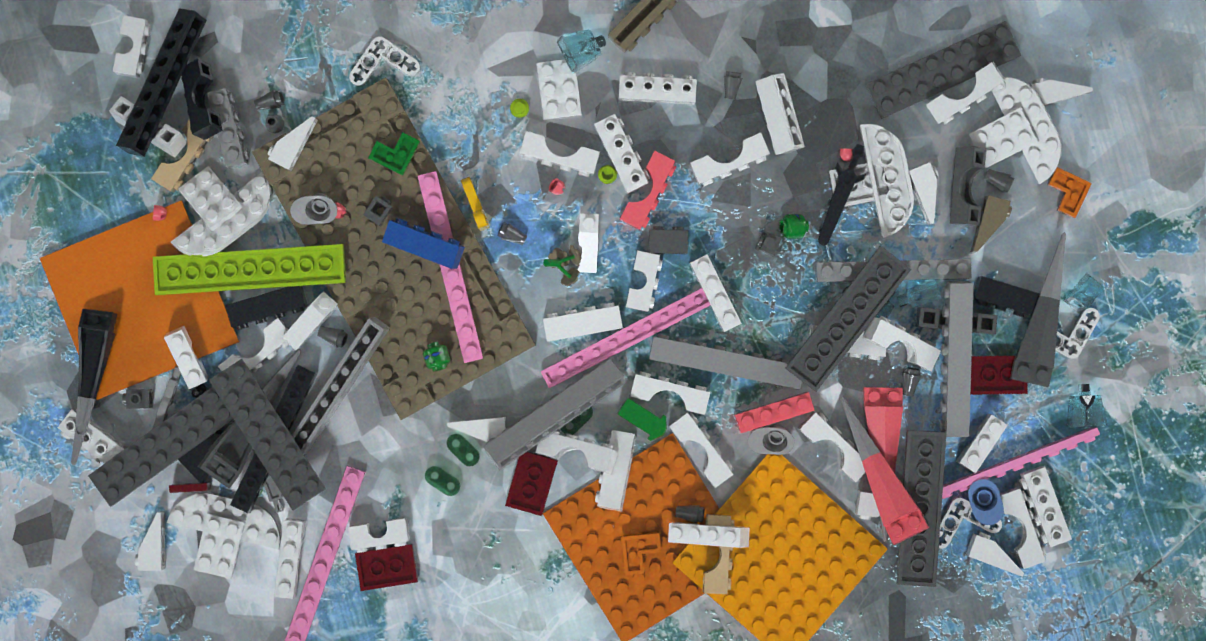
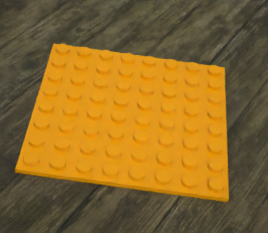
[672,454,888,641]

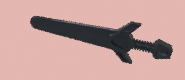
[818,144,867,246]

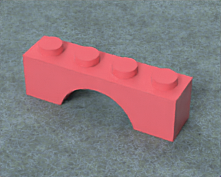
[620,151,676,230]
[734,392,815,433]

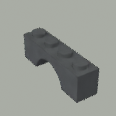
[950,147,986,226]
[915,307,998,335]

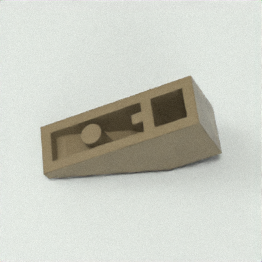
[970,195,1012,253]

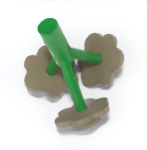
[543,245,582,287]

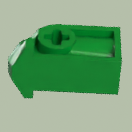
[617,398,667,441]

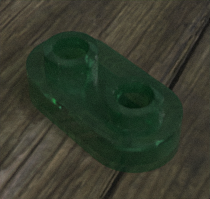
[561,407,593,435]
[447,434,480,466]
[425,466,461,496]

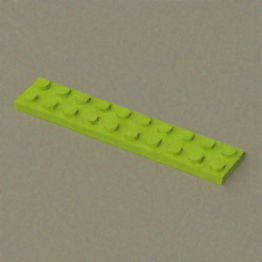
[153,244,346,295]

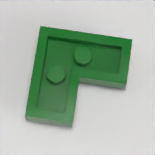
[368,132,420,176]

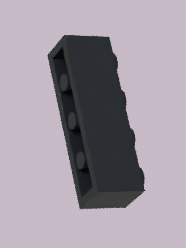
[973,276,1040,317]
[225,286,308,330]

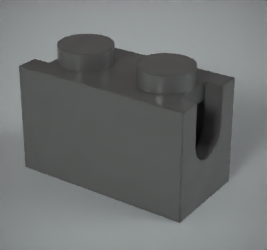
[649,226,688,254]

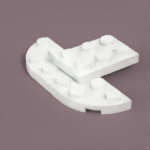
[969,77,1062,184]
[828,124,914,238]
[171,166,272,257]
[167,493,281,579]

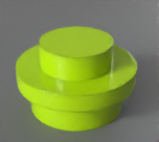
[510,99,529,118]
[598,165,617,184]

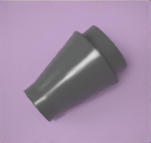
[724,71,743,100]
[254,90,284,111]
[265,114,284,133]
[984,169,1015,192]
[497,222,527,245]
[317,326,348,348]
[903,367,922,396]
[676,505,705,524]

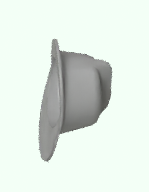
[290,193,337,225]
[748,425,794,455]

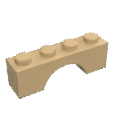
[151,120,214,193]
[702,514,734,594]

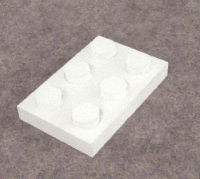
[536,58,582,121]

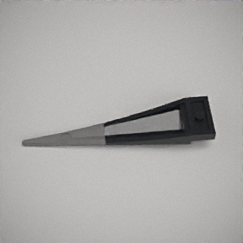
[71,309,117,465]

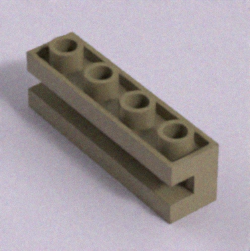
[608,0,677,53]

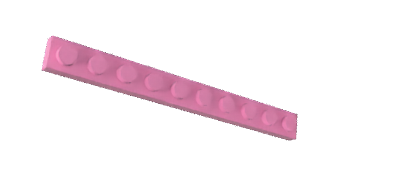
[418,171,483,363]
[540,288,710,388]
[942,427,1100,499]
[285,466,366,641]

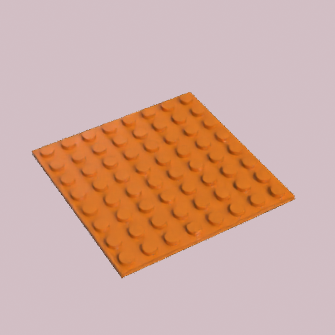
[39,200,239,400]
[543,433,719,641]

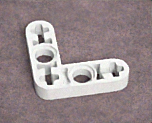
[349,37,420,86]
[1055,308,1100,358]
[939,497,1002,549]

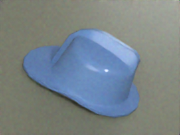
[968,479,1004,525]

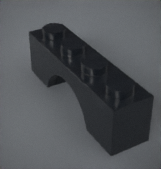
[181,58,223,140]

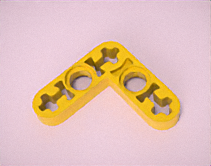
[461,177,490,231]

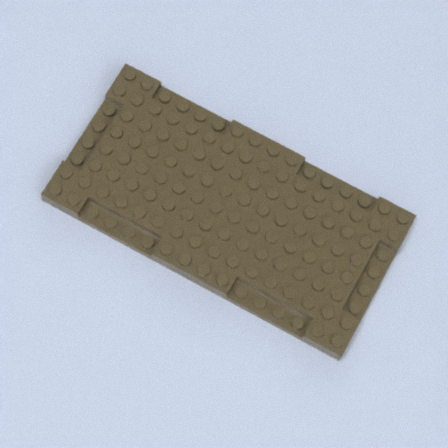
[252,77,536,420]

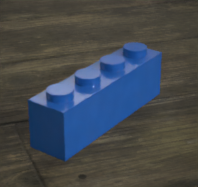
[382,218,465,269]

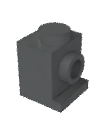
[363,195,393,227]
[755,232,782,257]
[122,389,153,409]

